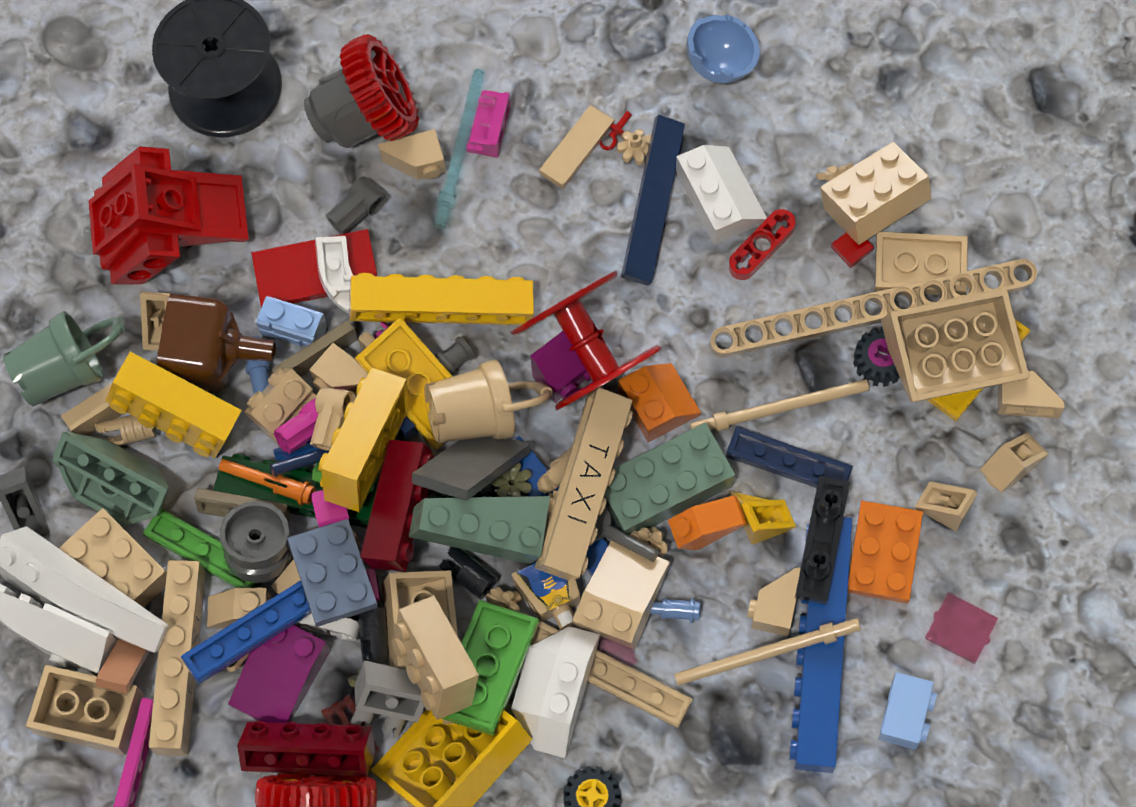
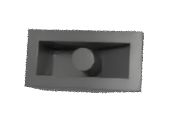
[0,466,50,536]

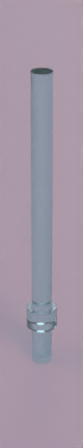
[434,69,485,229]

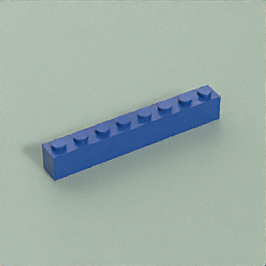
[789,517,852,773]

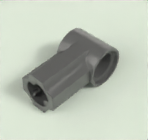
[326,177,387,234]

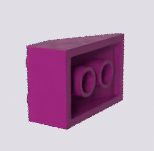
[228,625,330,723]

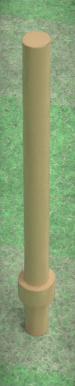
[689,379,869,432]
[675,618,862,686]

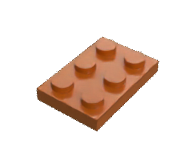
[847,500,923,604]

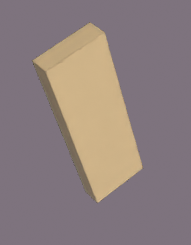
[539,105,614,189]

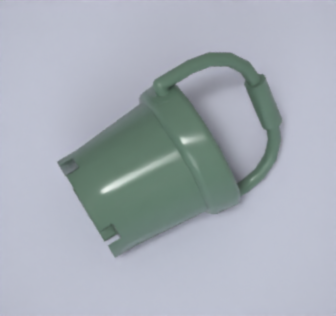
[3,311,125,407]

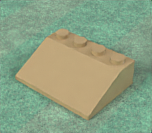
[881,289,1030,403]

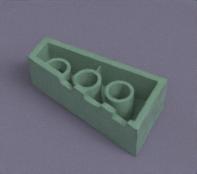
[409,496,550,564]

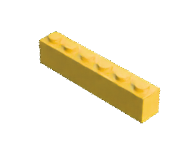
[349,273,534,325]

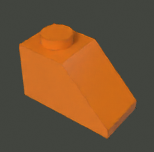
[668,495,747,550]

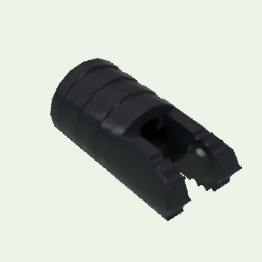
[439,546,498,600]
[358,607,388,665]

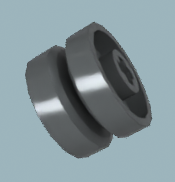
[220,501,292,583]

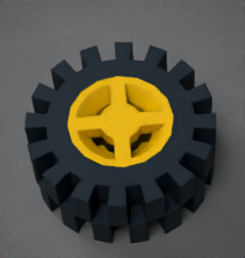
[563,766,622,807]

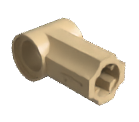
[310,387,356,451]

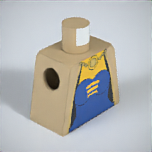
[511,563,580,630]

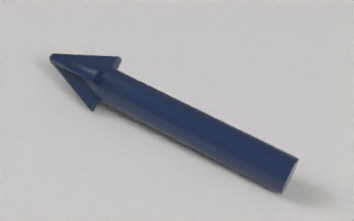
[270,449,329,476]

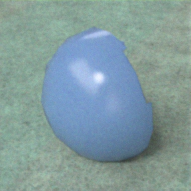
[686,14,760,84]

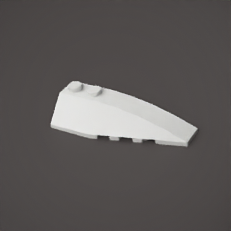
[0,526,169,653]
[0,584,117,677]

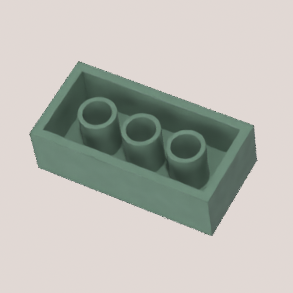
[604,422,735,535]

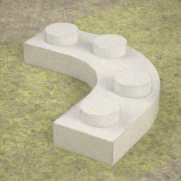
[315,236,354,314]

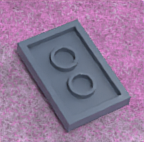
[287,519,378,627]

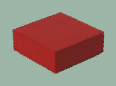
[831,233,874,269]

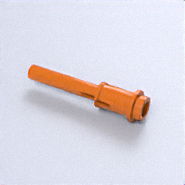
[219,459,316,506]

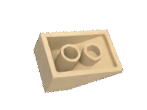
[572,541,670,650]

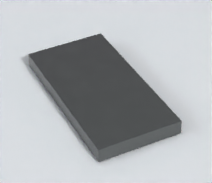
[412,436,530,501]

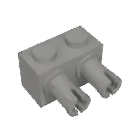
[351,661,424,737]

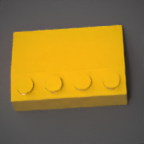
[371,709,533,807]

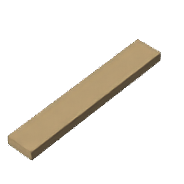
[523,612,693,729]

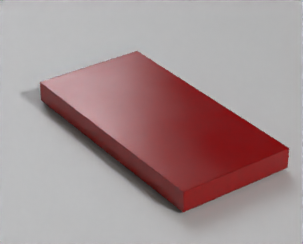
[251,229,378,308]

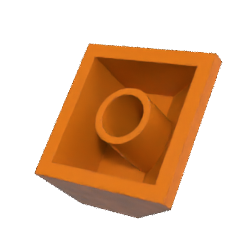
[618,363,701,443]

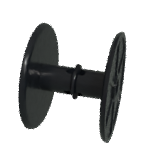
[152,0,282,138]

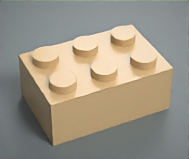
[820,142,931,245]
[59,508,167,608]
[392,596,479,720]
[26,665,145,756]

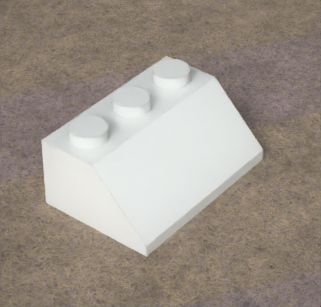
[676,145,767,245]

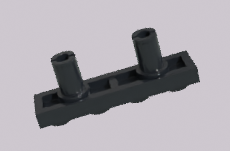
[795,476,850,605]

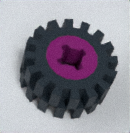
[853,327,900,387]

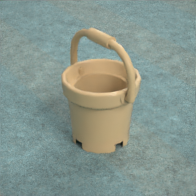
[424,360,552,444]

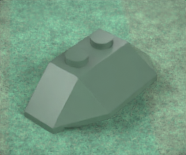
[52,431,170,526]

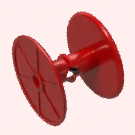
[510,270,662,411]

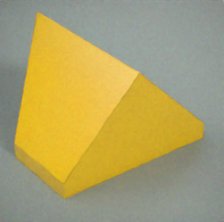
[728,490,796,545]

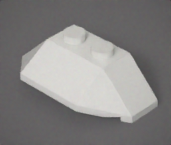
[511,626,601,759]

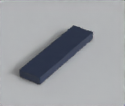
[726,426,853,488]

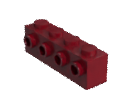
[360,440,434,572]
[237,721,376,776]

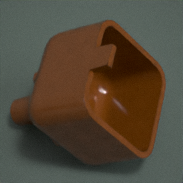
[157,294,276,394]

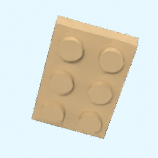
[874,232,968,295]

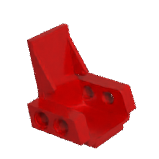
[88,146,249,285]

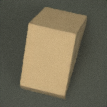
[140,292,171,351]
[915,481,978,532]

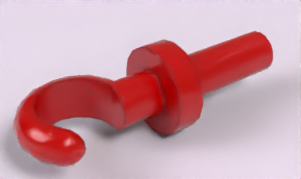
[599,111,632,150]

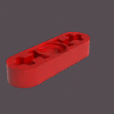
[729,209,795,280]

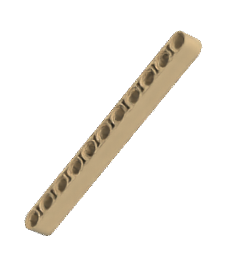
[710,259,1037,358]

